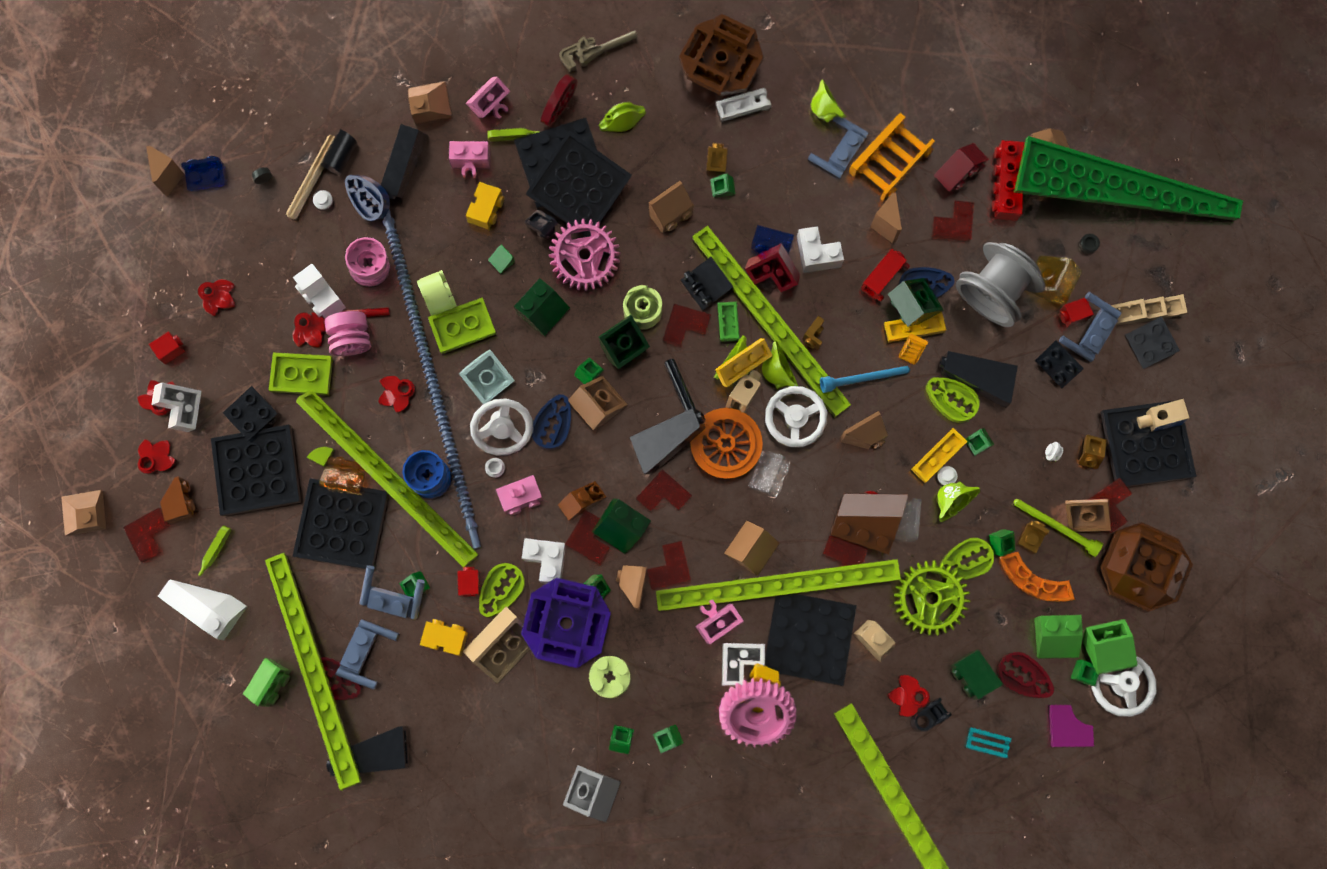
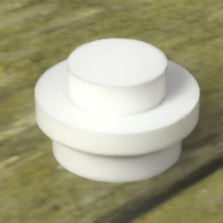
[313,191,333,210]
[1045,442,1063,461]
[485,458,505,478]
[937,466,957,485]

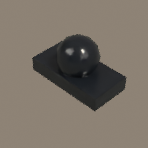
[525,210,558,239]

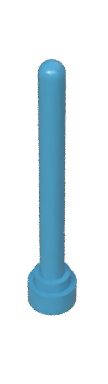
[820,366,910,393]

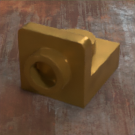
[707,143,727,172]
[802,316,825,350]
[1079,434,1106,469]
[1017,521,1050,554]

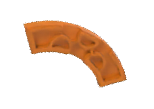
[998,551,1075,602]

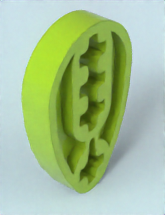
[926,377,979,423]
[938,538,994,580]
[479,563,525,618]

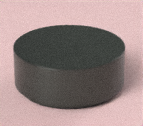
[251,167,272,184]
[1079,234,1100,254]

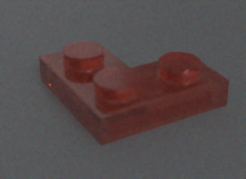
[932,200,974,241]
[663,304,711,347]
[636,469,692,513]
[1088,477,1132,533]
[123,508,170,563]
[565,510,610,565]
[823,535,868,588]
[647,541,691,590]

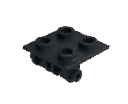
[681,257,733,310]
[1125,316,1180,369]
[1035,340,1084,388]
[223,386,278,441]

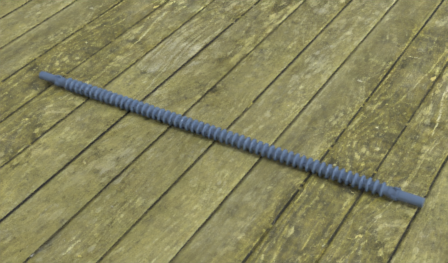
[382,210,481,549]

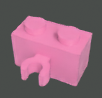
[466,77,510,119]
[449,141,490,178]
[496,475,543,515]
[695,600,743,644]

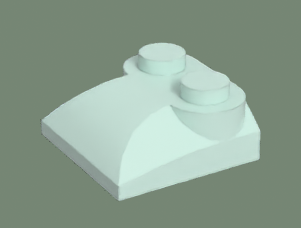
[459,350,515,404]

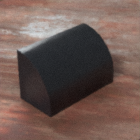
[320,129,357,176]

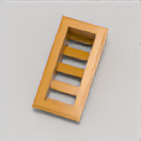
[899,334,928,365]

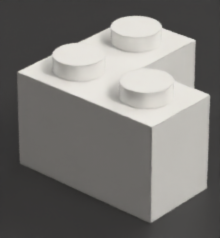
[797,226,844,273]
[293,264,346,318]
[151,382,202,432]
[522,538,566,584]
[722,643,765,686]

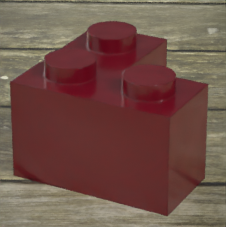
[934,143,989,192]
[745,243,801,292]

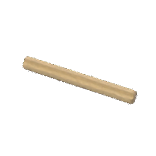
[286,135,335,220]

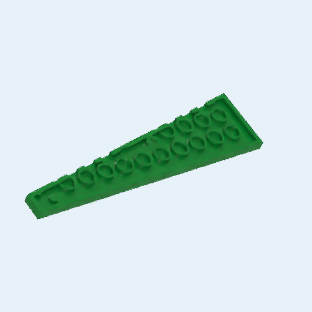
[1014,136,1243,220]

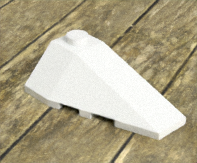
[158,580,248,640]

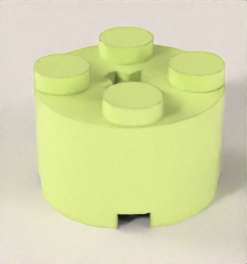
[417,270,457,316]
[623,285,662,329]
[589,656,631,699]

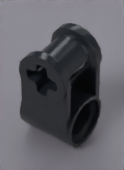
[911,697,952,732]

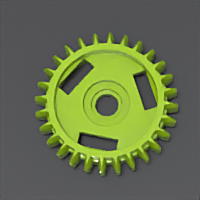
[894,560,970,636]

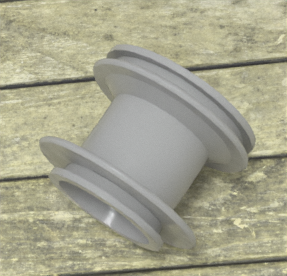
[956,242,1045,327]

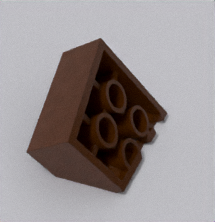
[831,493,908,555]

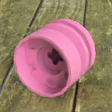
[345,237,390,287]
[324,311,371,356]

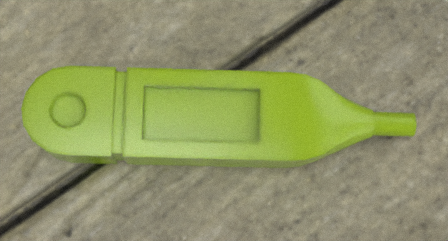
[488,128,539,141]
[198,525,231,576]

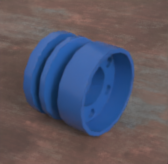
[402,450,452,499]

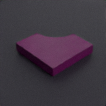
[1049,705,1094,747]

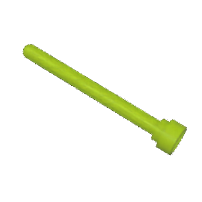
[1013,499,1103,557]

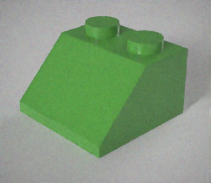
[1034,615,1083,659]

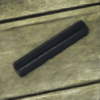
[665,358,695,411]

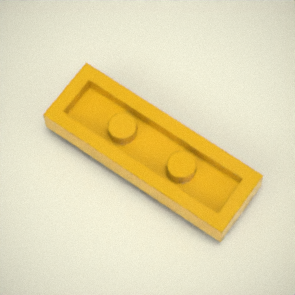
[884,312,946,343]
[715,338,773,387]
[911,428,968,483]

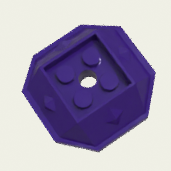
[521,578,611,668]

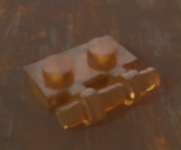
[319,456,365,493]

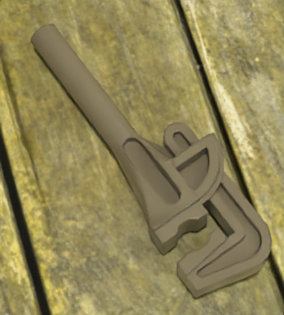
[559,31,637,72]

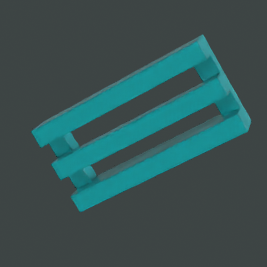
[965,727,1012,758]

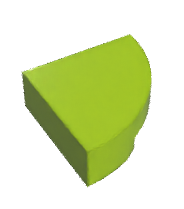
[307,447,335,467]

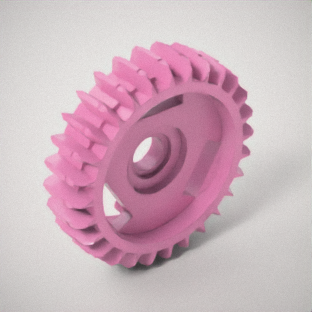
[549,219,620,291]
[719,678,796,748]

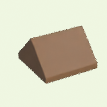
[146,146,184,196]
[871,193,902,243]
[1065,499,1111,532]
[724,521,780,576]

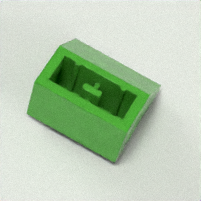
[1082,619,1138,675]
[243,658,291,707]

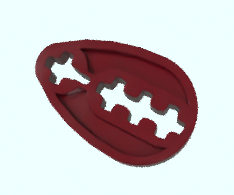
[540,74,577,127]
[997,652,1054,698]
[321,657,362,700]

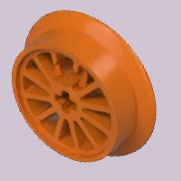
[690,408,763,479]

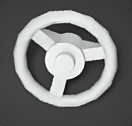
[765,386,828,447]
[470,399,533,456]
[1091,656,1157,717]

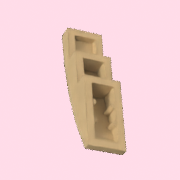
[1111,294,1188,325]

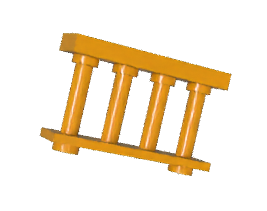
[849,113,935,201]

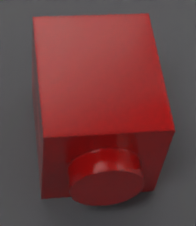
[1059,297,1094,328]
[149,331,185,365]
[457,567,481,597]

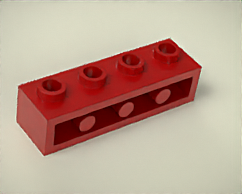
[992,140,1025,221]

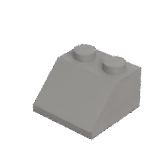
[563,765,621,822]

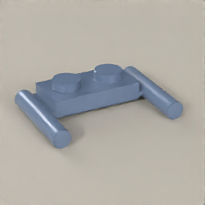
[808,117,869,178]
[1059,292,1121,362]
[359,565,425,619]
[336,619,399,690]

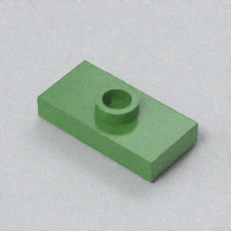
[717,302,740,342]

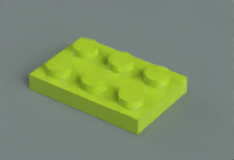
[428,297,496,354]
[269,353,333,396]

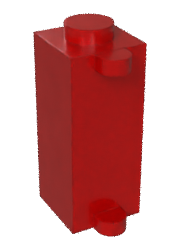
[861,249,910,301]

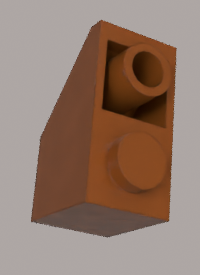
[160,476,195,524]
[558,481,606,521]

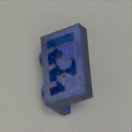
[181,156,227,191]
[751,225,794,255]

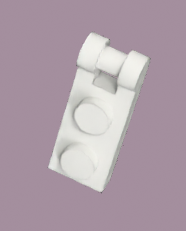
[716,88,772,121]

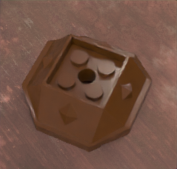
[679,14,763,95]
[1100,522,1193,612]

